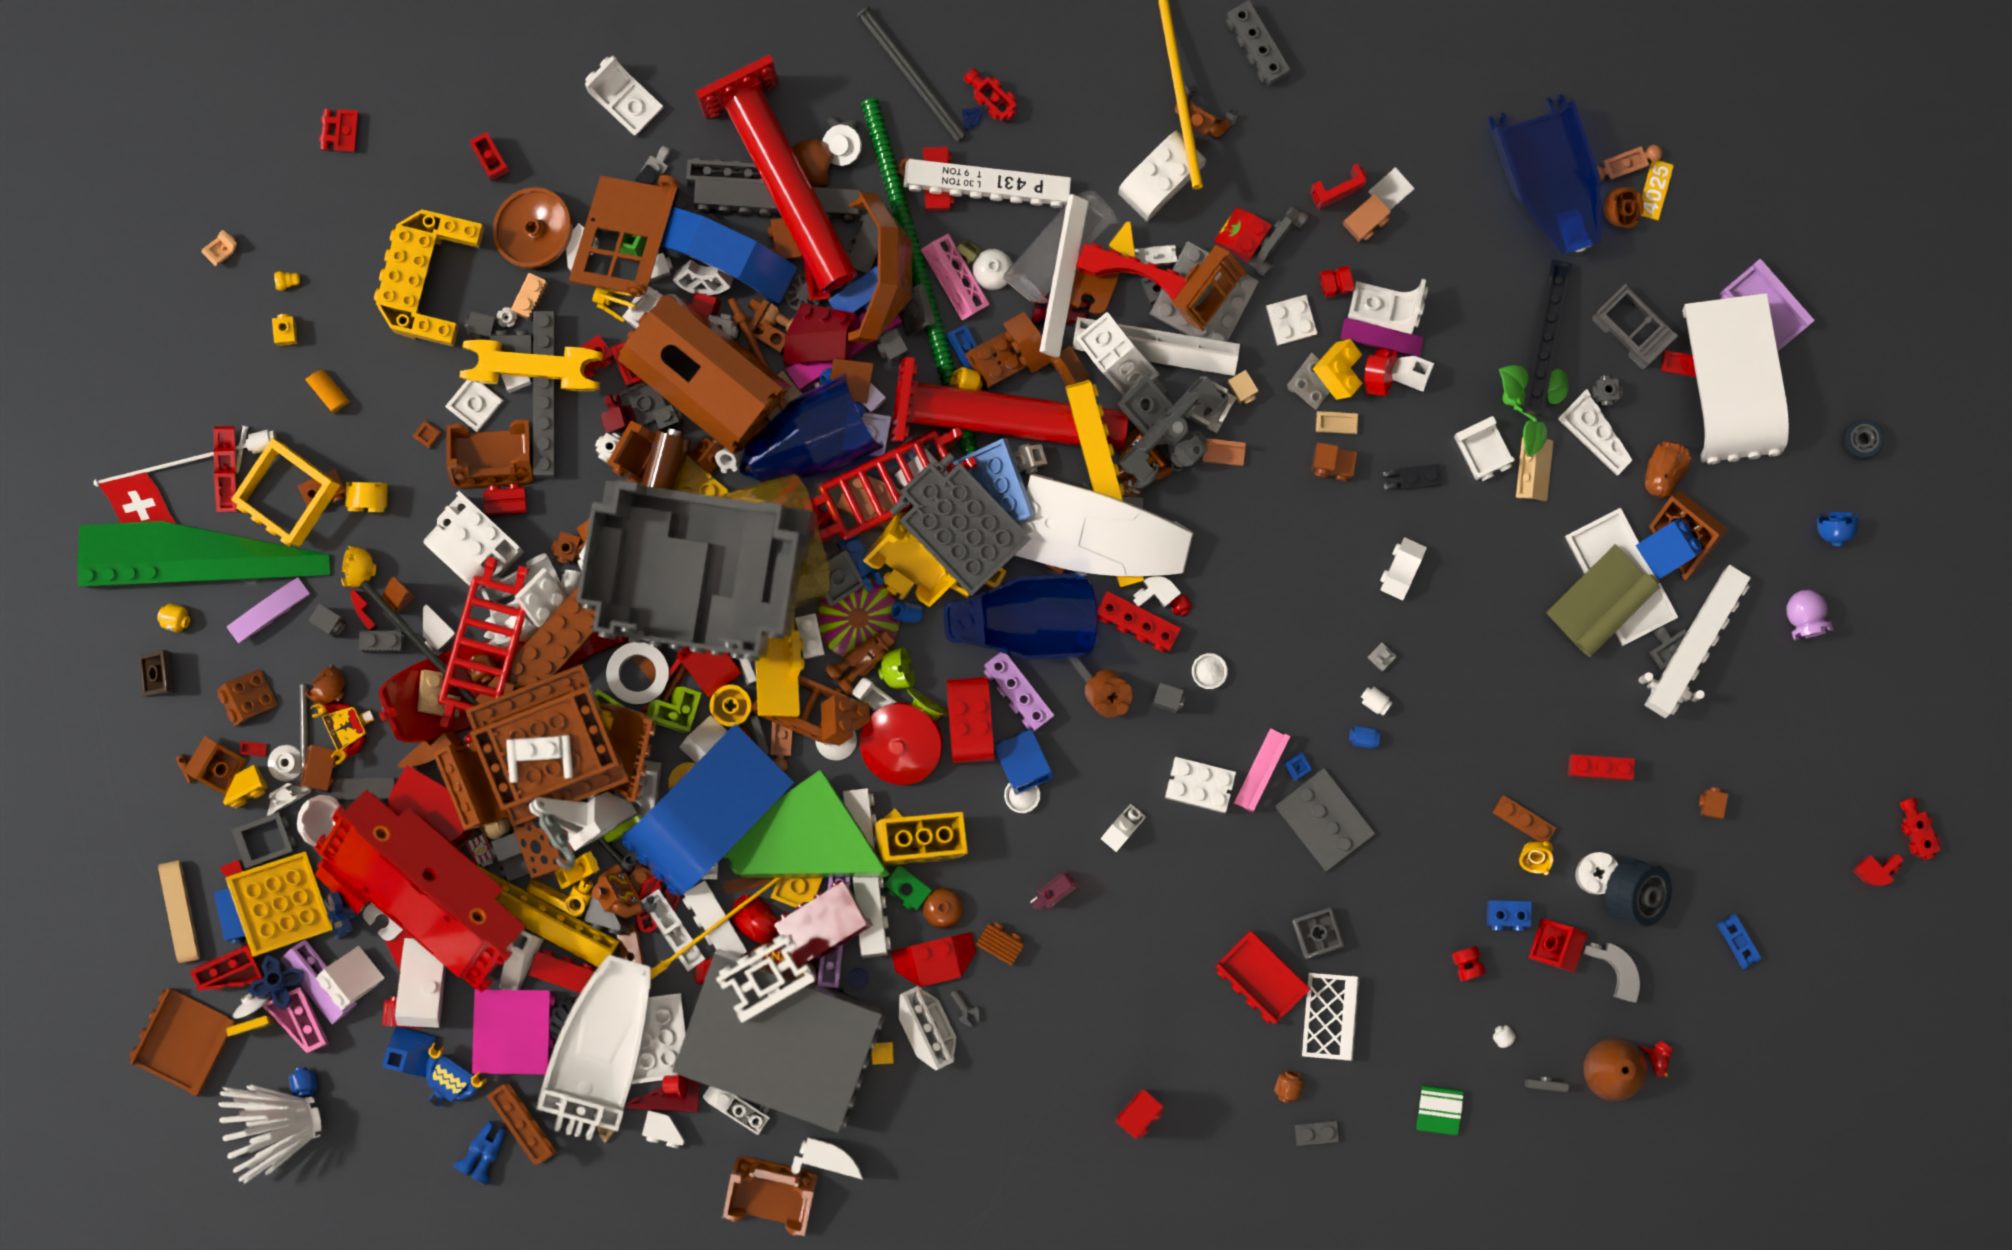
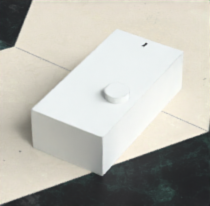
[395,938,446,1028]

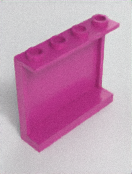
[472,989,555,1075]

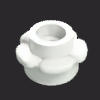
[496,307,517,327]

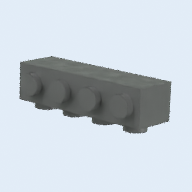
[1226,0,1290,86]
[686,158,764,186]

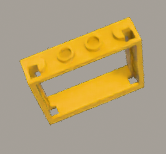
[231,438,341,547]

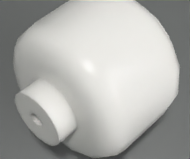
[1493,1025,1516,1048]

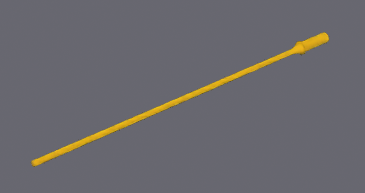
[650,878,782,981]

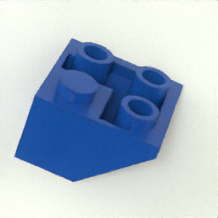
[382,1026,436,1078]

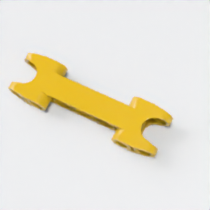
[460,340,603,392]

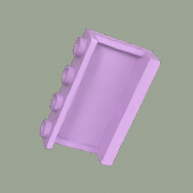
[1720,259,1814,352]

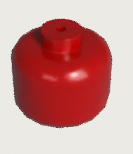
[1170,594,1192,617]

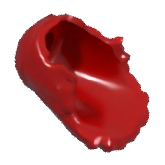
[730,894,779,944]

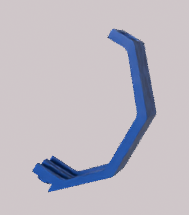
[660,207,798,304]

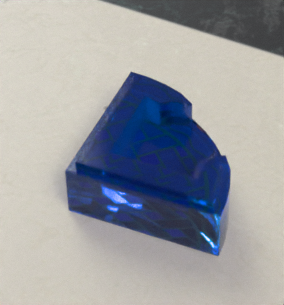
[962,107,982,131]

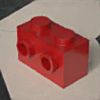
[580,334,615,379]

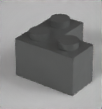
[490,833,530,882]

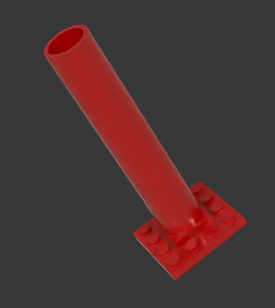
[695,54,857,293]
[889,357,1128,452]

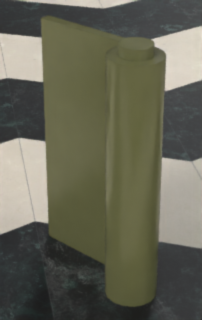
[1546,544,1660,657]

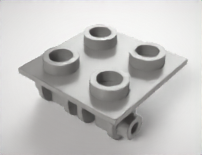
[1287,353,1330,410]

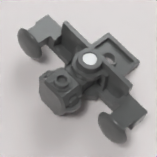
[1116,375,1228,489]

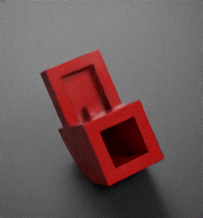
[1365,349,1398,396]
[1852,854,1903,886]

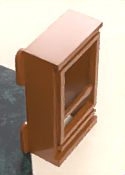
[1172,245,1247,332]

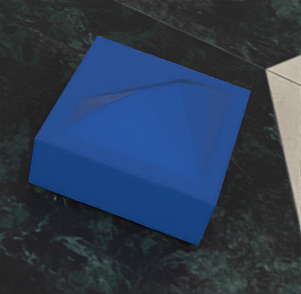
[1284,752,1313,781]

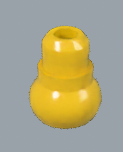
[274,271,300,291]

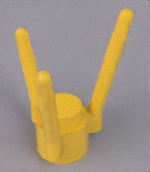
[592,287,636,322]

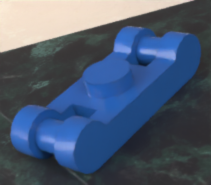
[1716,913,1762,970]

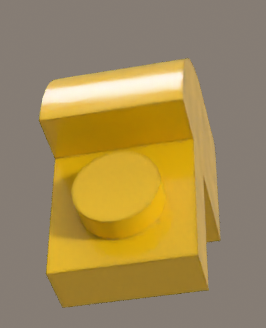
[554,851,600,889]

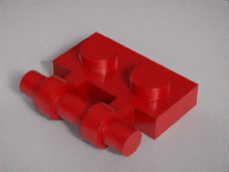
[319,109,359,153]

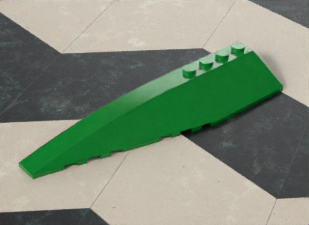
[77,521,331,587]

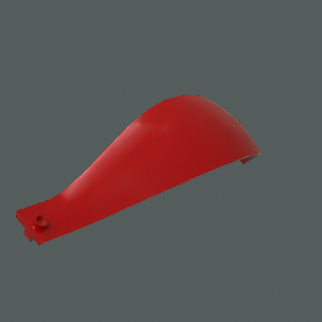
[378,632,627,743]

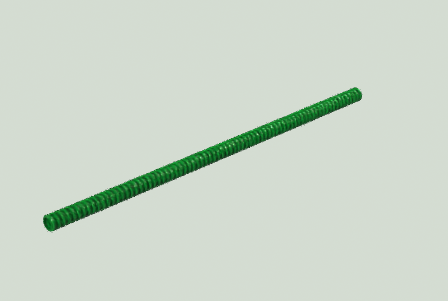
[861,98,1011,562]

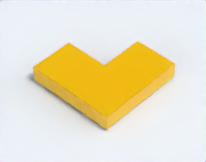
[226,1016,275,1036]

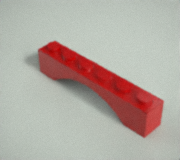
[1076,243,1194,308]

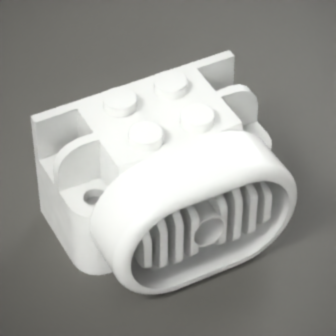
[423,491,524,590]

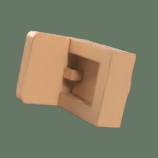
[202,230,237,267]

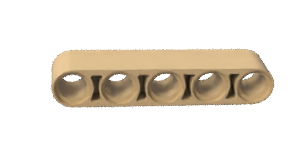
[158,860,200,964]

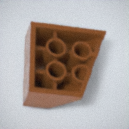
[1649,490,1728,581]

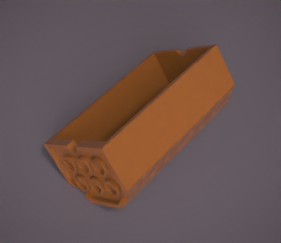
[617,294,791,453]

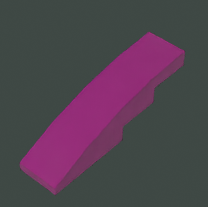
[1340,318,1424,358]

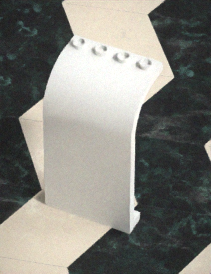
[1682,293,1789,465]

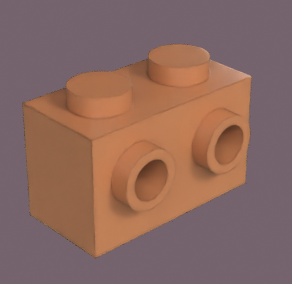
[1343,194,1391,242]

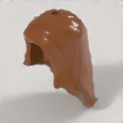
[1645,441,1692,498]

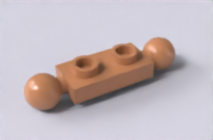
[1589,145,1663,183]
[770,722,793,773]

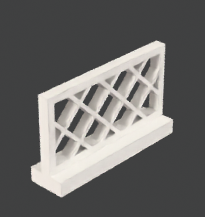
[1302,973,1360,1061]

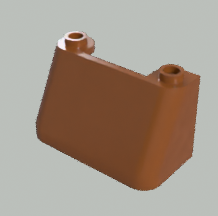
[446,419,533,488]
[722,1156,818,1236]

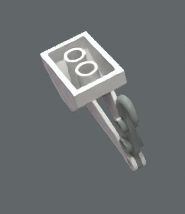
[529,792,637,869]

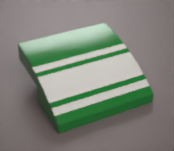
[1416,1085,1463,1135]

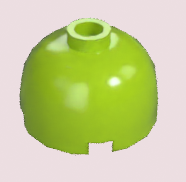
[878,647,915,690]

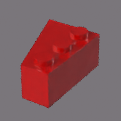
[190,943,265,991]

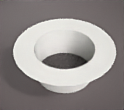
[606,642,669,704]

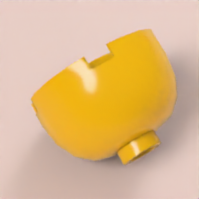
[341,546,376,588]

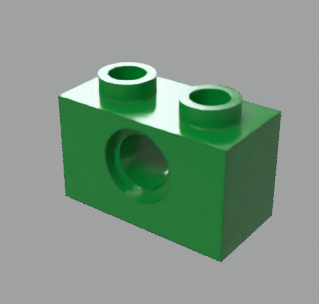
[884,865,932,911]

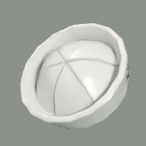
[1192,653,1228,689]
[1004,783,1041,813]

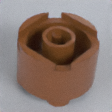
[1085,669,1132,717]

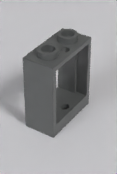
[231,812,297,869]

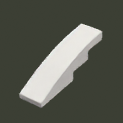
[641,889,705,971]

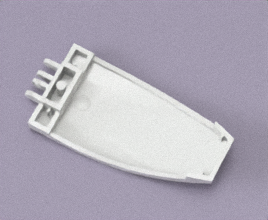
[1015,474,1194,576]
[536,955,650,1140]

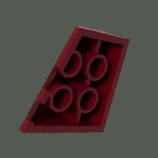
[784,303,861,367]

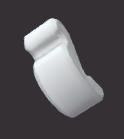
[852,678,897,712]

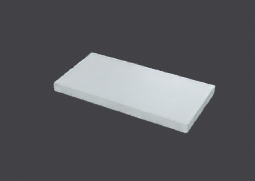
[1565,508,1678,646]

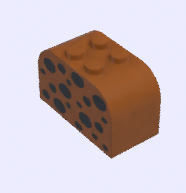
[513,816,577,880]

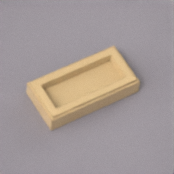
[1316,411,1358,435]

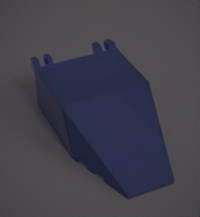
[1488,94,1601,255]

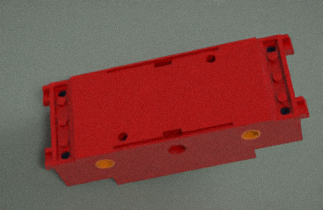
[314,789,526,993]

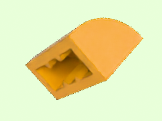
[305,369,350,414]

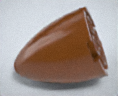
[1583,1038,1648,1101]

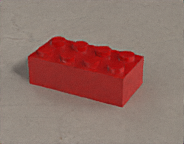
[1114,1089,1163,1139]

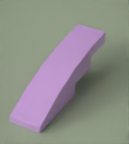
[227,577,310,644]

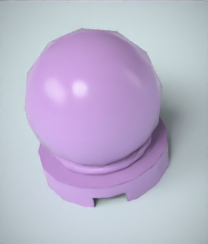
[1786,590,1834,640]

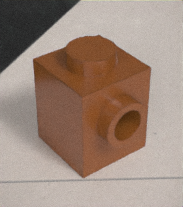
[1699,787,1728,819]

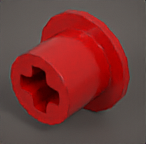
[662,1074,687,1098]

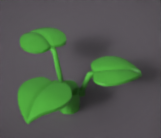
[1499,365,1569,457]

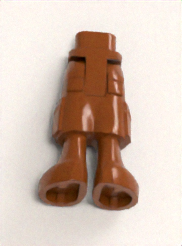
[825,630,896,696]

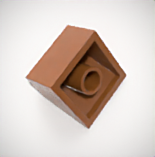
[183,736,247,796]

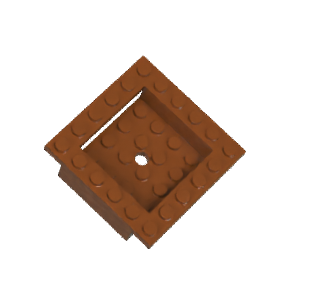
[465,664,630,827]

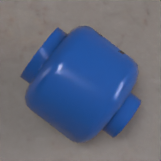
[289,1067,318,1098]

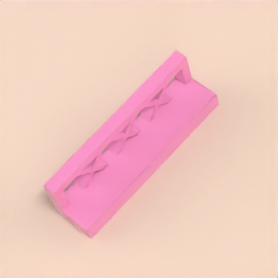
[921,234,990,321]
[1234,728,1290,812]

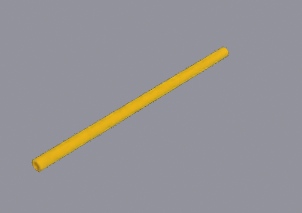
[1158,0,1203,189]

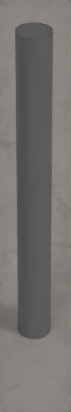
[299,684,309,767]

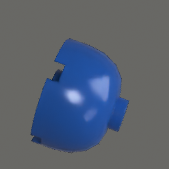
[1817,512,1858,546]

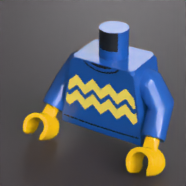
[426,1043,487,1107]

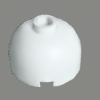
[973,249,1013,291]

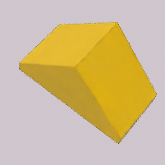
[1108,222,1135,258]

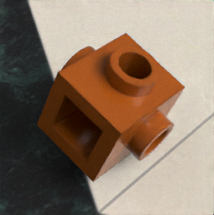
[688,437,722,474]
[551,531,582,565]

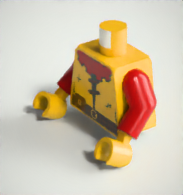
[310,702,375,765]

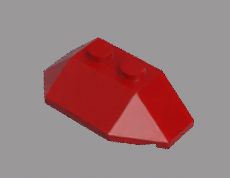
[891,932,976,987]

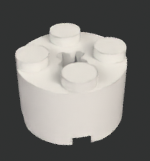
[1575,852,1618,895]

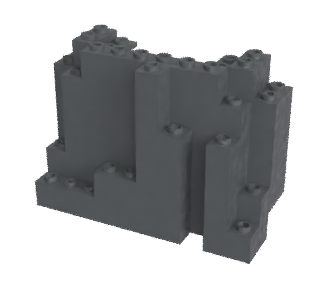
[576,480,818,661]

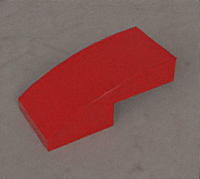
[350,589,378,631]

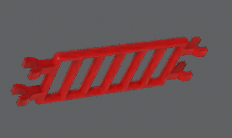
[802,427,978,543]
[438,557,530,730]

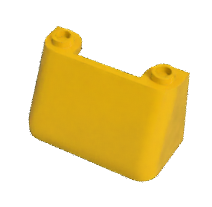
[863,512,956,607]

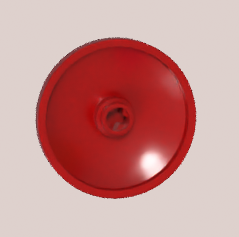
[860,702,943,785]

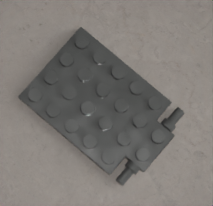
[889,453,1032,596]

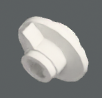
[823,125,862,166]

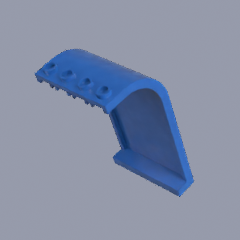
[620,724,794,897]

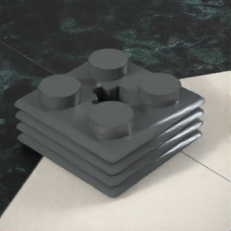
[1292,907,1344,959]

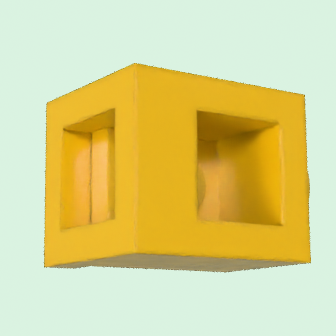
[883,569,915,601]

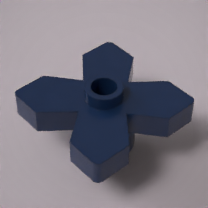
[323,891,360,939]
[248,956,305,1011]

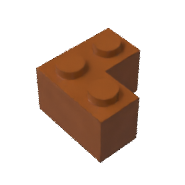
[1003,312,1051,373]
[1311,443,1357,481]
[821,695,870,746]

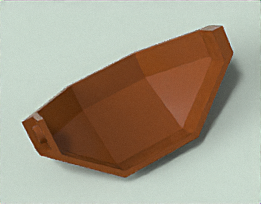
[848,191,913,343]

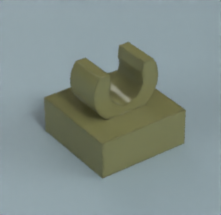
[956,238,983,265]

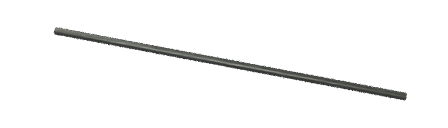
[360,580,634,875]

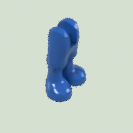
[453,1121,507,1185]

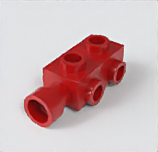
[963,67,1017,122]
[1899,797,1941,860]

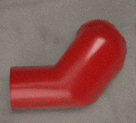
[694,957,713,985]

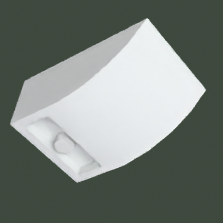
[791,1137,863,1179]

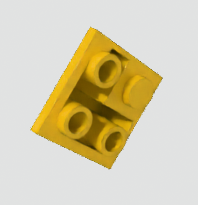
[223,765,269,809]

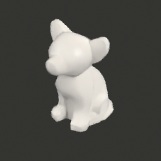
[715,444,748,473]

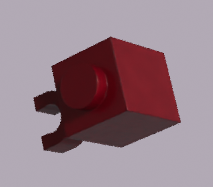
[600,394,637,434]

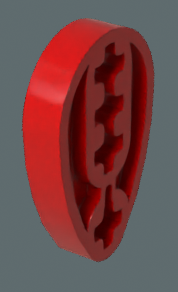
[635,875,680,933]

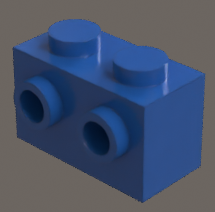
[1487,900,1531,931]

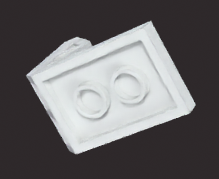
[1076,312,1160,396]

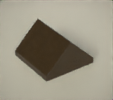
[139,650,175,697]

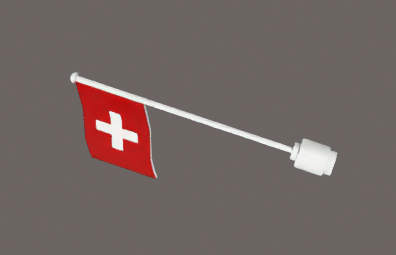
[94,429,277,524]

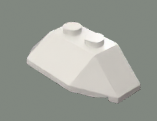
[899,986,957,1070]

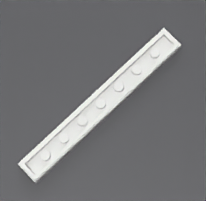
[1039,194,1088,358]

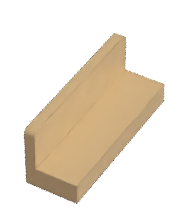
[1516,437,1553,501]

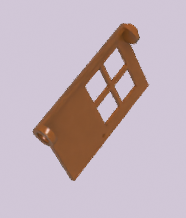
[569,175,679,297]

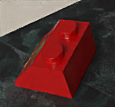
[1214,207,1272,264]
[1528,919,1588,973]

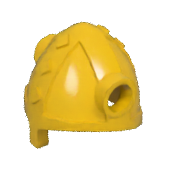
[1519,840,1553,875]

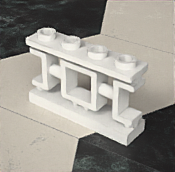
[716,934,816,1023]

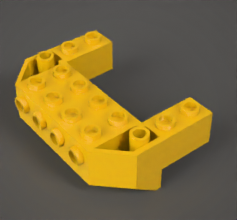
[374,209,485,347]

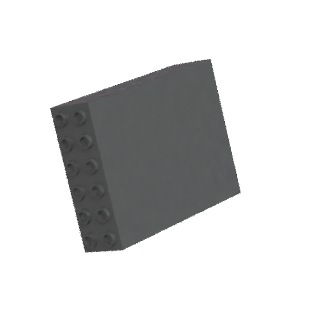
[672,949,885,1133]

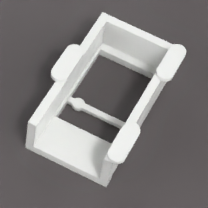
[480,553,566,625]

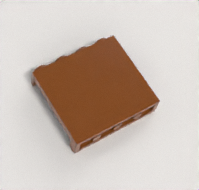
[129,988,238,1097]

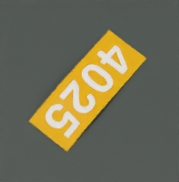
[1641,160,1674,220]

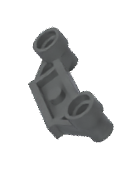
[1248,206,1310,277]

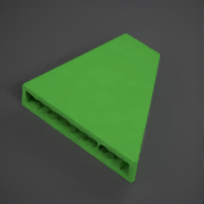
[724,770,889,878]

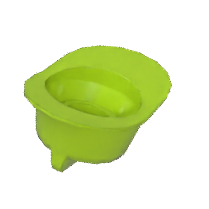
[907,687,949,723]

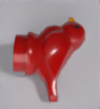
[1639,1040,1674,1077]

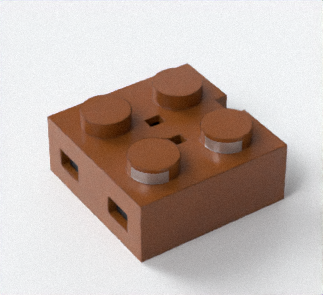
[965,333,1024,390]

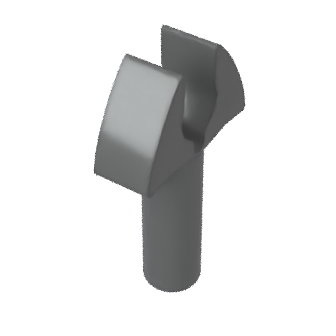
[951,990,979,1027]

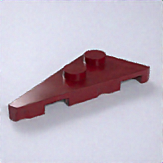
[624,1077,700,1113]

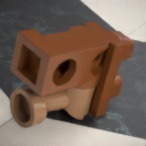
[738,298,794,355]

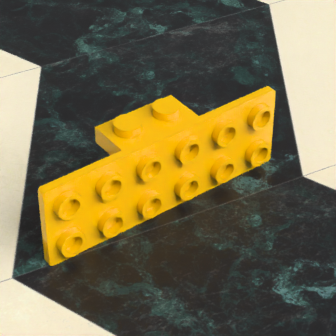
[755,613,804,717]

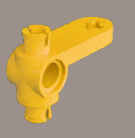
[527,878,594,918]

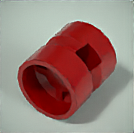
[1319,265,1354,298]
[1452,946,1486,982]

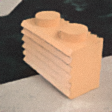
[511,273,548,321]

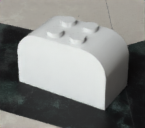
[1118,130,1206,222]

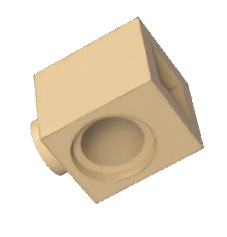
[1227,370,1258,404]

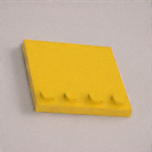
[225,851,333,957]

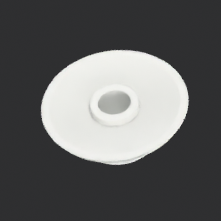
[268,745,303,782]

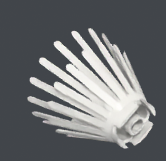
[219,1085,321,1183]

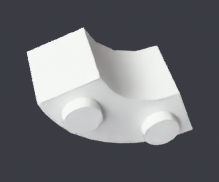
[673,259,733,295]
[1380,537,1427,600]

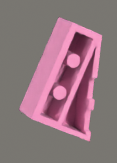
[263,987,329,1053]

